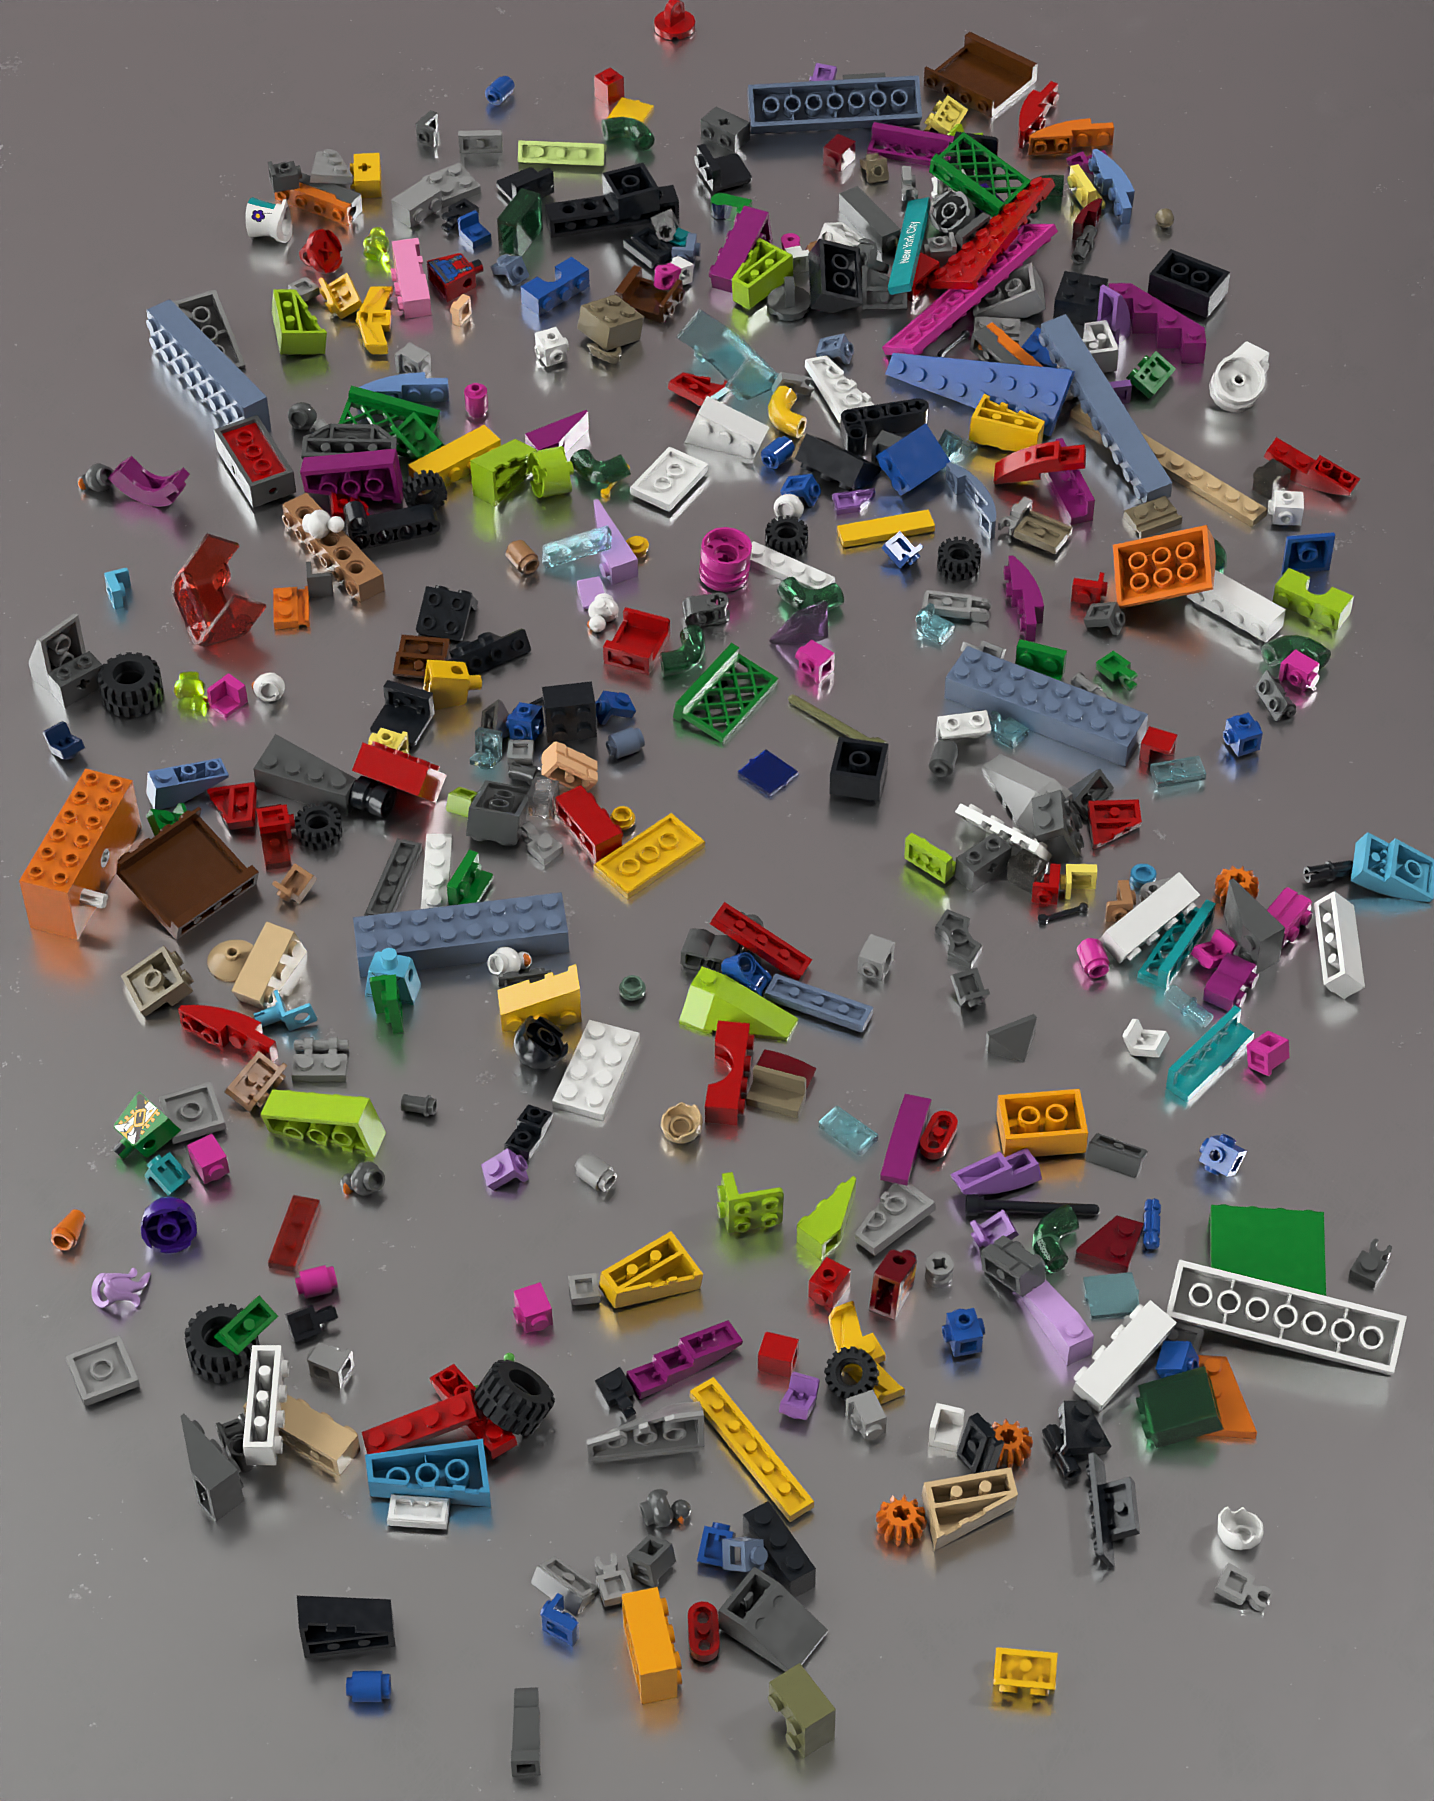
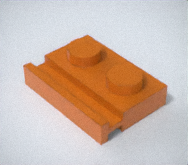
[273,586,310,629]

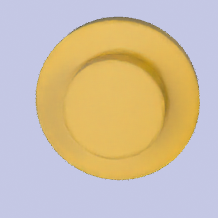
[626,536,649,558]
[610,806,635,830]

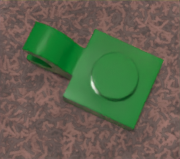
[1096,650,1138,691]

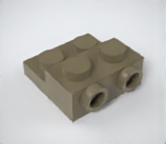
[121,946,194,1017]

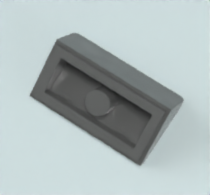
[1085,1133,1148,1177]

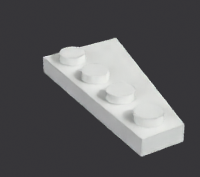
[805,355,874,423]
[956,803,1052,864]

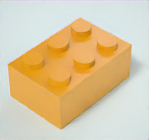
[996,1089,1088,1157]
[622,1587,682,1704]

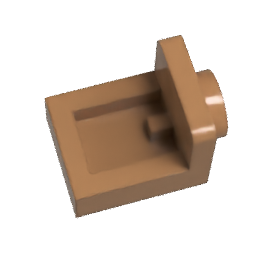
[272,863,317,904]
[1105,880,1136,922]

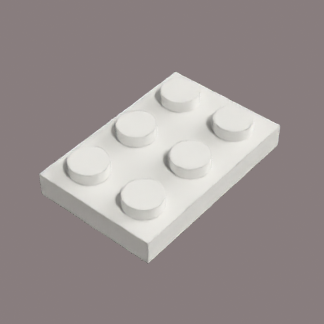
[630,447,708,512]

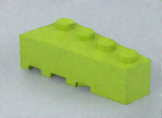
[260,1089,386,1158]

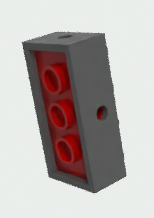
[214,415,296,507]

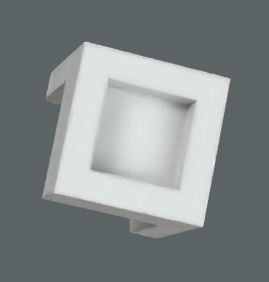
[928,1403,965,1452]

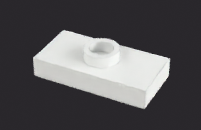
[387,1494,451,1529]

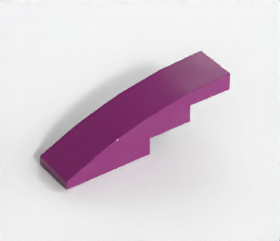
[880,1094,932,1186]
[626,1320,743,1399]

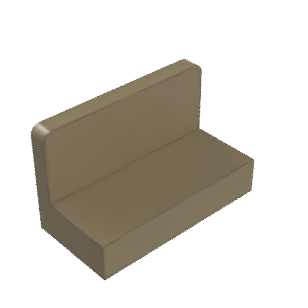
[746,1065,806,1118]

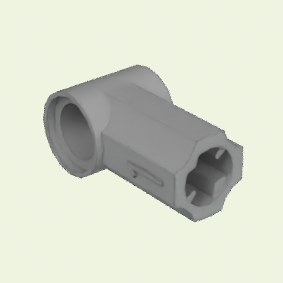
[651,209,679,242]

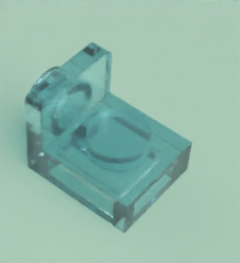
[916,603,955,645]

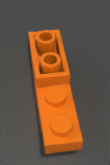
[1028,118,1114,155]

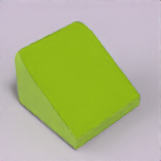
[446,787,478,817]

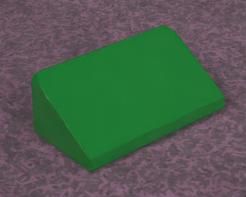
[214,1295,279,1355]

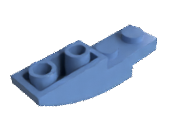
[1088,149,1135,225]
[359,372,449,402]

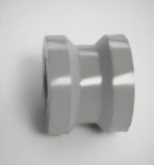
[925,1252,954,1288]

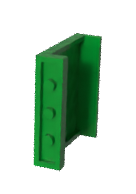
[1208,1204,1326,1296]

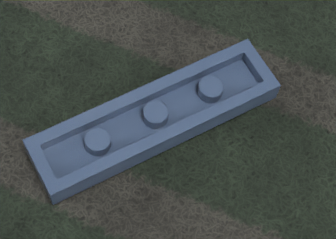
[765,973,873,1033]

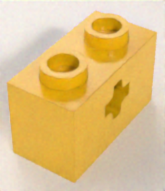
[350,153,382,198]

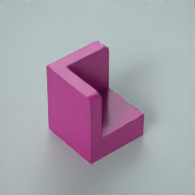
[207,673,248,718]

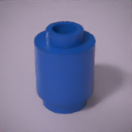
[485,76,515,106]
[761,436,795,469]
[346,1671,391,1702]

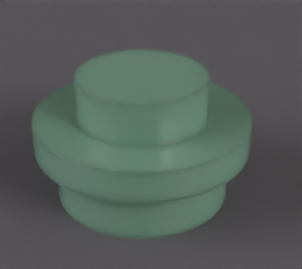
[619,975,646,1000]

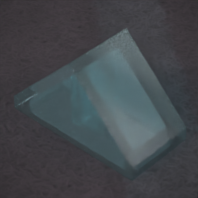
[938,429,977,472]

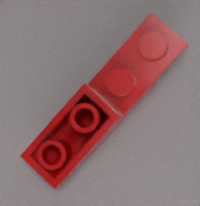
[1018,81,1059,149]
[1264,437,1361,496]
[994,441,1086,484]
[178,1005,278,1063]
[430,1364,518,1459]

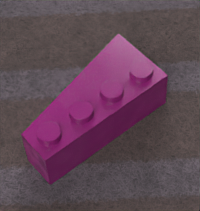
[709,206,773,293]
[300,449,404,504]

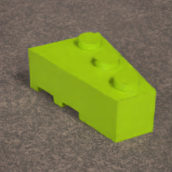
[470,439,537,506]

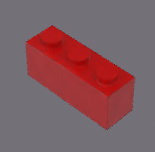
[555,785,624,862]

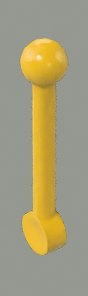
[601,464,630,498]

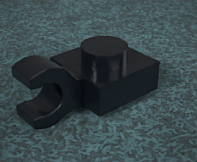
[441,198,479,231]
[284,1305,338,1342]
[595,1367,636,1419]

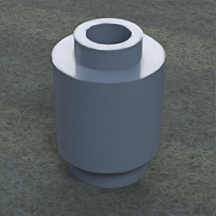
[606,727,645,759]

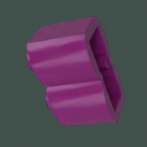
[1203,952,1259,1011]

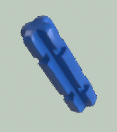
[1143,1198,1161,1250]

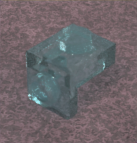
[470,727,502,769]

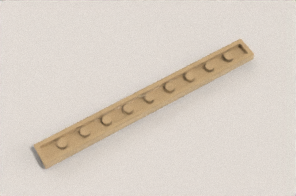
[1070,403,1268,527]

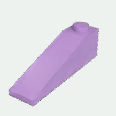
[594,499,638,585]
[1018,1279,1094,1366]

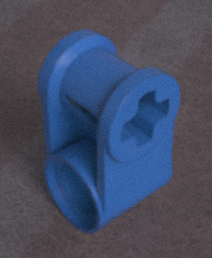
[721,952,772,996]

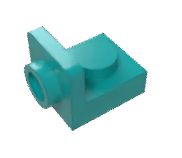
[144,1152,191,1196]

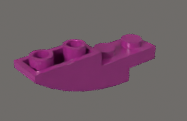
[1003,556,1044,641]

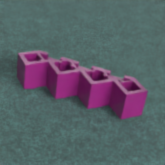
[1108,283,1207,364]

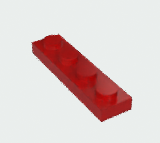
[710,902,813,981]
[362,1390,480,1454]

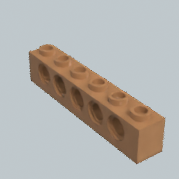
[282,492,385,603]

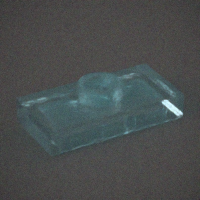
[1150,756,1206,788]
[819,1105,878,1157]

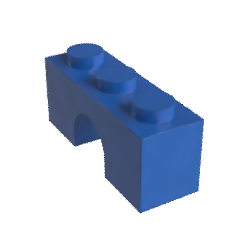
[521,257,590,316]

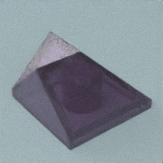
[769,600,828,644]

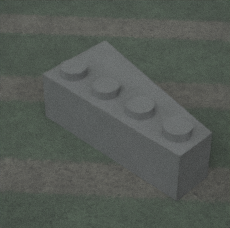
[253,734,356,816]

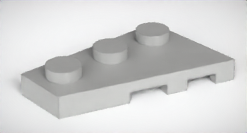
[310,149,353,185]
[855,1183,936,1256]

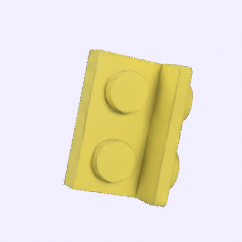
[924,95,968,135]

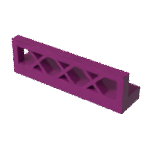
[867,122,954,166]
[1044,438,1095,525]

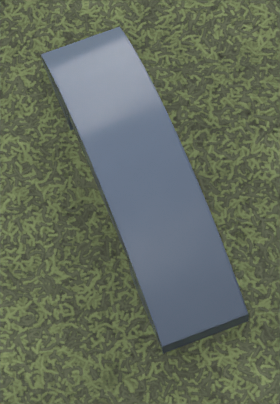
[945,462,996,540]

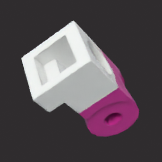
[781,233,809,274]
[654,256,694,290]

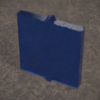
[738,749,798,797]

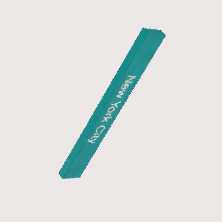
[888,197,931,295]

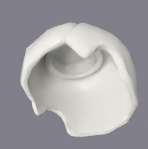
[1218,1506,1264,1550]

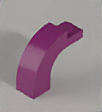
[108,456,190,507]

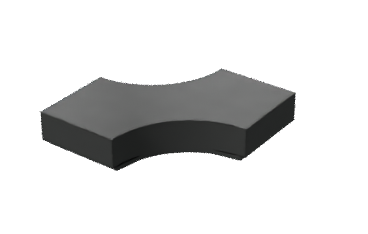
[935,909,982,969]

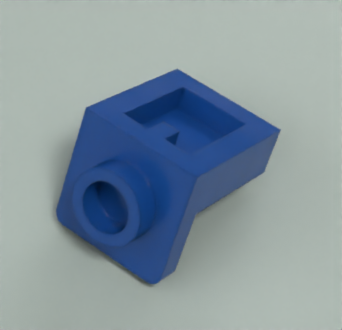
[458,210,492,249]
[780,474,821,507]
[697,1522,736,1567]
[540,1593,579,1647]

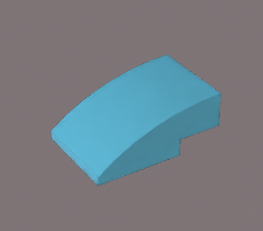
[1351,832,1434,902]

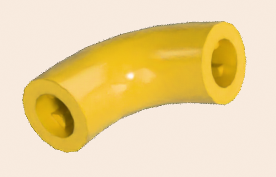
[767,386,807,439]

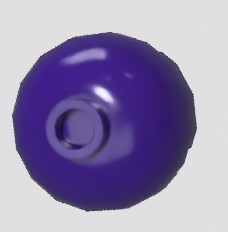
[141,1196,197,1254]

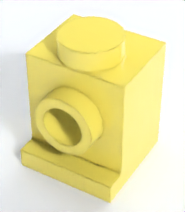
[368,728,409,753]

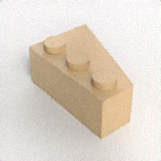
[231,921,307,1010]
[921,1467,1018,1551]

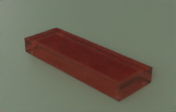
[256,804,292,870]
[268,1195,321,1273]

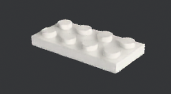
[552,1020,640,1121]

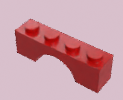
[705,1020,755,1126]

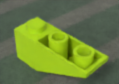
[796,1176,856,1261]

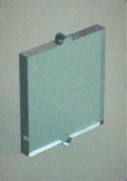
[1083,1272,1139,1319]

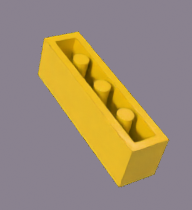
[408,425,501,495]

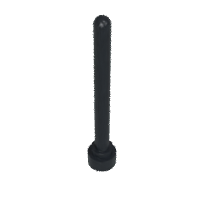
[965,1194,1100,1216]

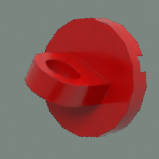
[654,0,695,40]
[299,229,343,274]

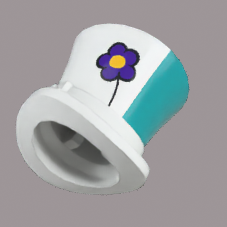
[246,197,293,243]

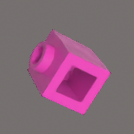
[187,1134,230,1184]
[513,1282,553,1333]

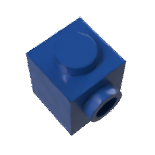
[1155,1341,1200,1388]

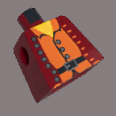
[869,1249,917,1320]

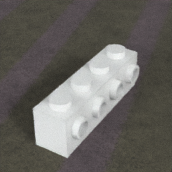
[1187,570,1286,642]
[1099,872,1200,964]
[1314,891,1365,999]
[1073,1300,1177,1413]
[243,1345,289,1465]

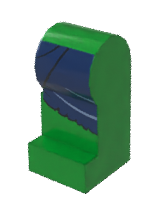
[711,193,752,221]

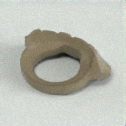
[587,343,622,365]

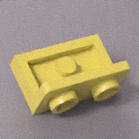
[1067,164,1106,209]

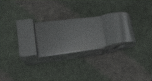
[511,1687,541,1776]

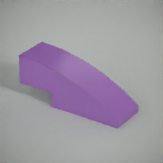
[1097,285,1130,345]
[951,1148,1042,1195]

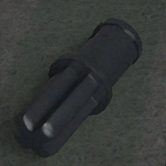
[1303,860,1353,883]
[1042,1424,1082,1480]

